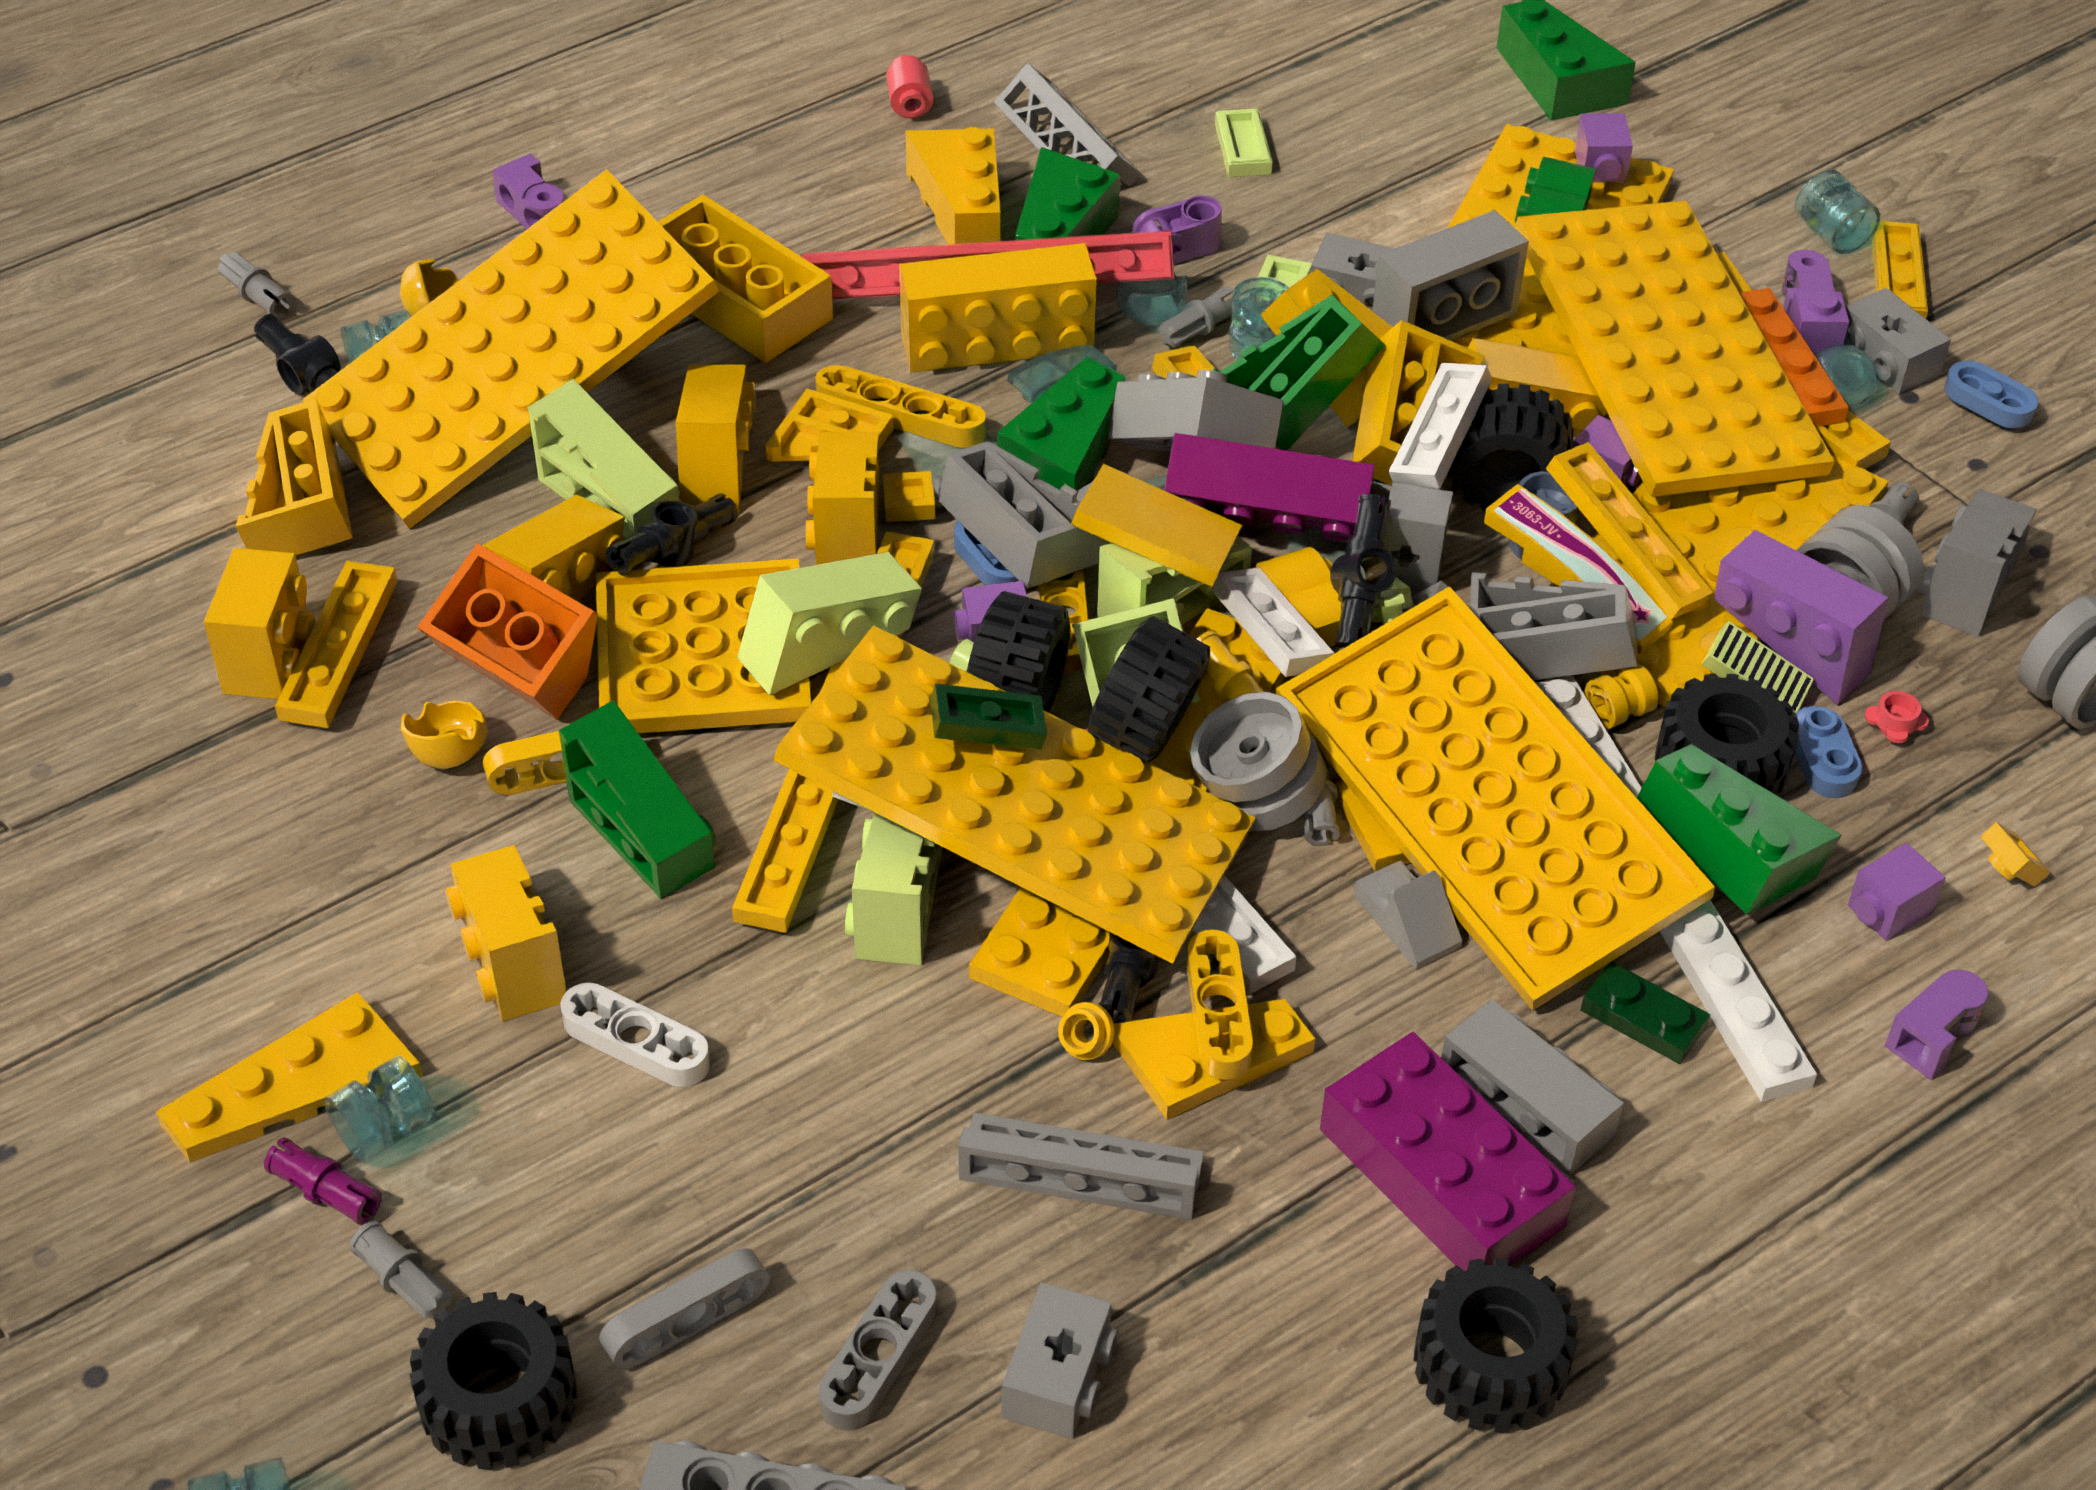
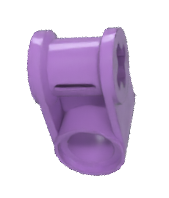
[1132,195,1222,265]

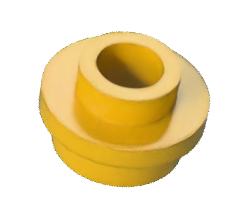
[1058,1002,1114,1060]

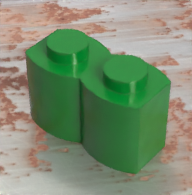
[1515,156,1596,222]

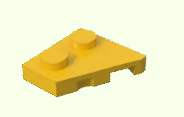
[765,388,894,462]

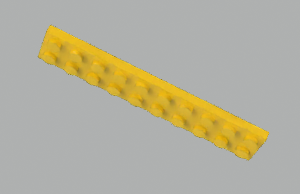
[969,608,1285,1017]

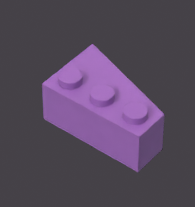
[1714,530,1889,705]

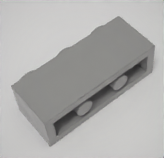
[1441,999,1624,1177]

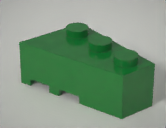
[1496,0,1636,121]
[1015,147,1120,240]
[1211,295,1385,451]
[997,357,1125,491]
[559,700,716,899]
[1637,744,1842,914]

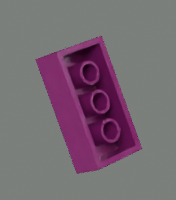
[1164,433,1374,543]
[1320,1031,1576,1271]

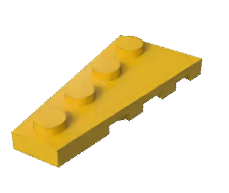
[156,992,423,1162]

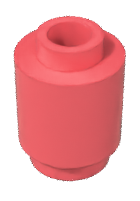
[886,55,934,118]

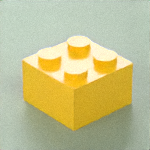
[204,548,315,699]

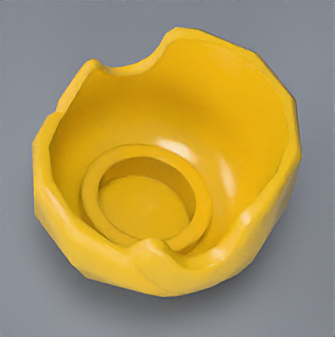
[400,258,459,318]
[400,700,488,770]

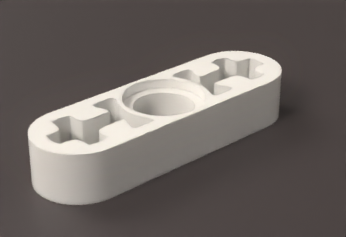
[560,983,710,1087]

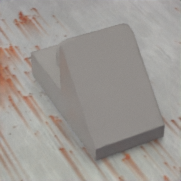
[1353,860,1463,970]

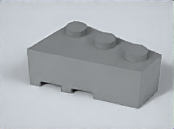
[1107,370,1283,452]
[1918,489,2037,637]
[1470,572,1637,680]

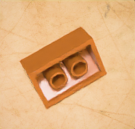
[417,543,598,720]

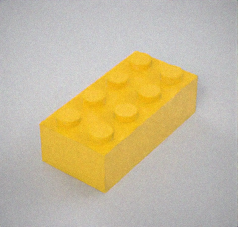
[658,194,833,363]
[899,243,1096,373]

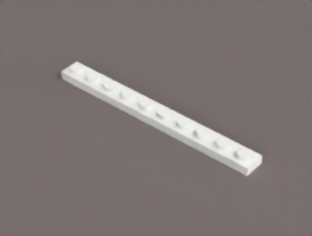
[1536,675,1817,1102]

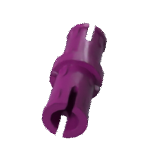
[264,1137,382,1225]

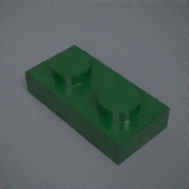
[930,684,1047,750]
[1580,961,1711,1064]

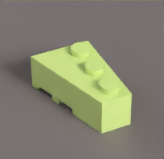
[528,379,680,540]
[1097,536,1252,624]
[737,552,922,696]
[845,812,943,966]

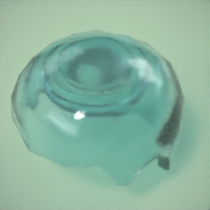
[1116,272,1188,326]
[1815,345,1880,411]

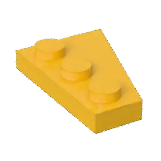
[1112,999,1315,1120]

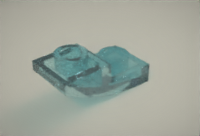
[1007,345,1118,403]

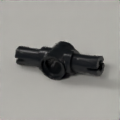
[254,314,341,395]
[606,493,737,575]
[1330,494,1396,648]
[1099,932,1158,1023]

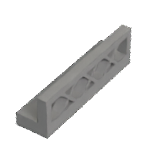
[994,62,1141,187]
[958,1112,1204,1220]

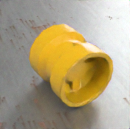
[1585,663,1659,729]

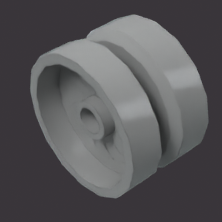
[1796,504,1924,621]
[2017,594,2096,730]
[1190,692,1328,832]

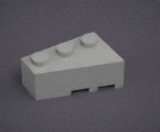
[939,441,1110,589]

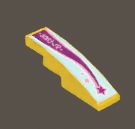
[1484,484,1673,654]

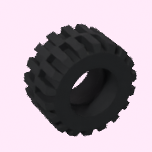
[1447,383,1574,511]
[967,591,1070,713]
[1088,616,1210,763]
[1655,673,1799,795]
[1413,1258,1578,1433]
[409,1292,577,1470]

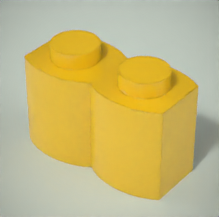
[1256,547,1342,647]

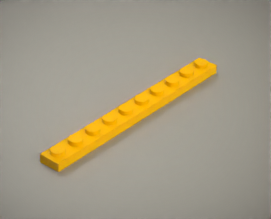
[732,531,935,933]

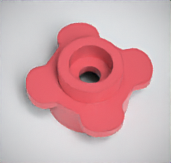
[1864,691,1929,743]

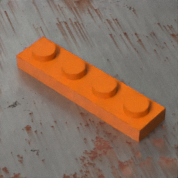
[1739,288,1849,427]

